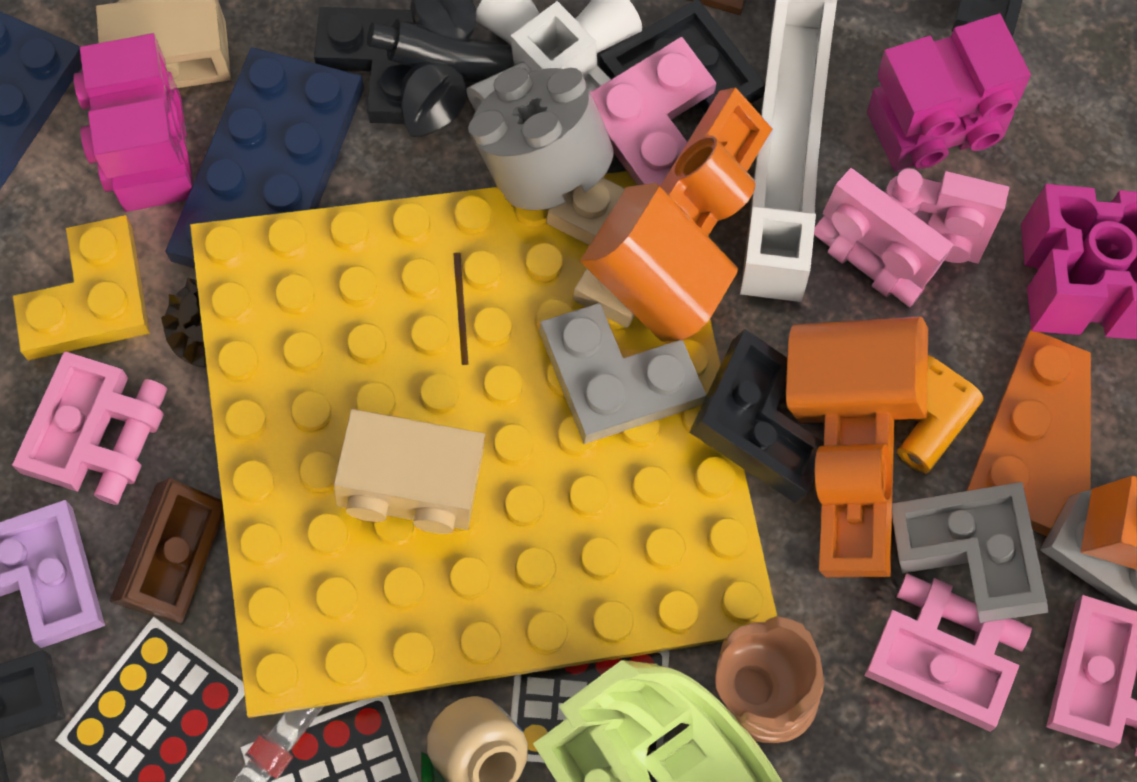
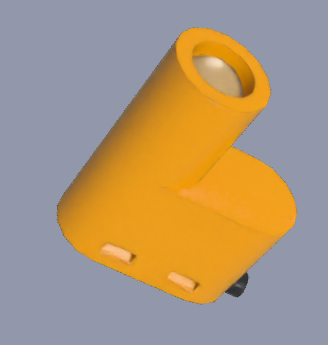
[897,355,983,474]

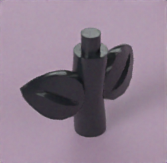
[367,0,513,137]

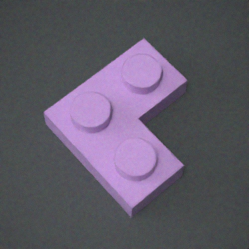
[0,500,105,648]

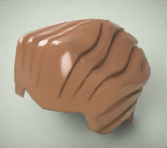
[715,616,824,743]

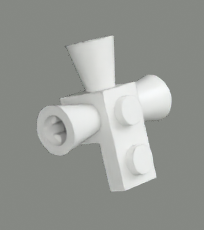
[466,0,642,111]

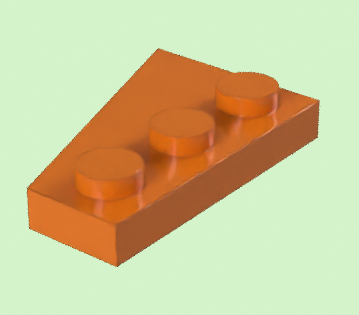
[965,329,1091,536]

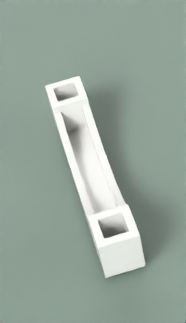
[740,0,837,302]

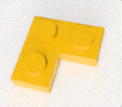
[13,215,150,361]

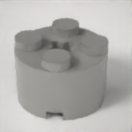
[468,67,614,210]

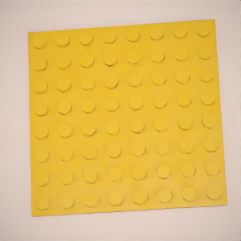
[190,171,777,718]

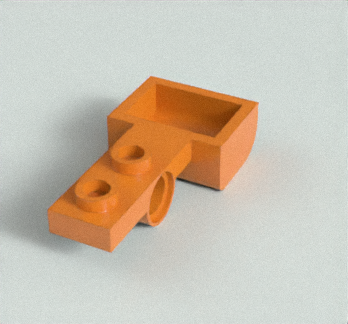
[580,87,773,341]
[786,316,928,577]

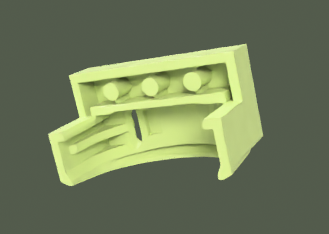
[533,660,782,782]

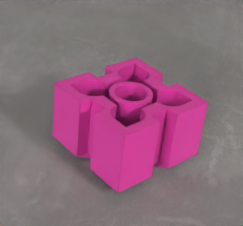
[867,13,1031,172]
[74,33,194,212]
[1021,184,1137,339]

